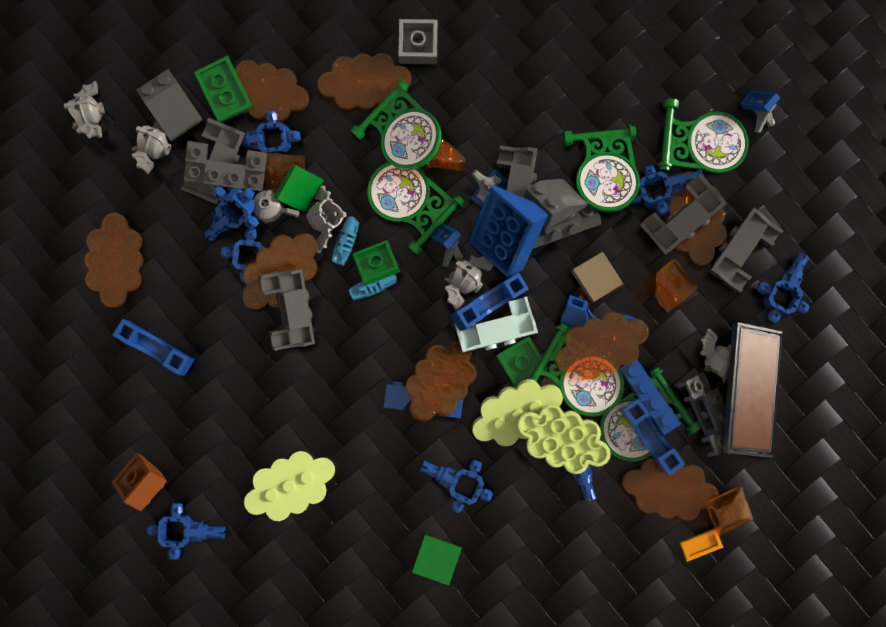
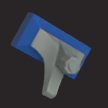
[740,90,780,132]
[470,169,508,209]
[430,223,464,267]

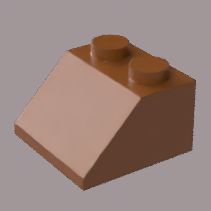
[112,452,167,511]

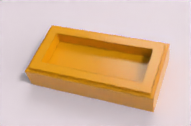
[678,528,723,562]

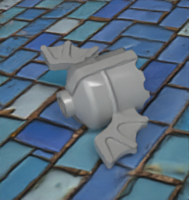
[64,81,105,139]
[132,122,171,174]
[306,186,346,253]
[252,189,299,225]
[444,255,494,311]
[700,329,731,383]

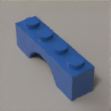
[450,273,529,331]
[560,295,642,349]
[112,319,195,376]
[620,359,681,436]
[384,381,464,418]
[619,398,686,476]

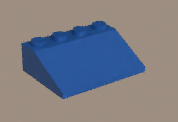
[469,185,548,278]

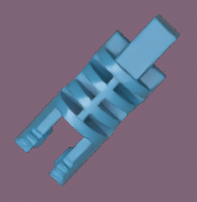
[332,217,359,266]
[349,274,397,301]

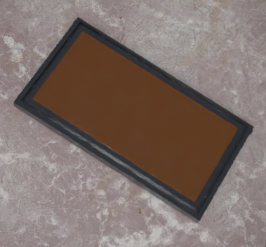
[722,323,782,459]

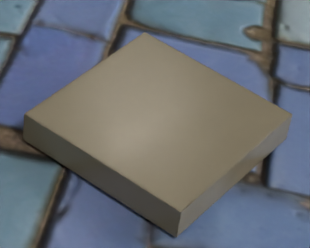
[571,252,623,303]

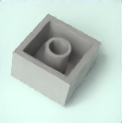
[399,19,437,64]

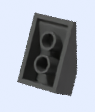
[137,69,203,141]
[523,179,589,229]

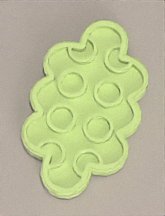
[472,379,563,446]
[517,404,610,474]
[244,451,335,521]

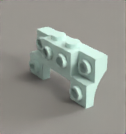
[454,297,538,353]

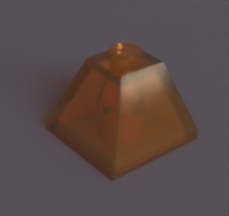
[427,139,465,171]
[655,258,698,313]
[706,486,754,536]

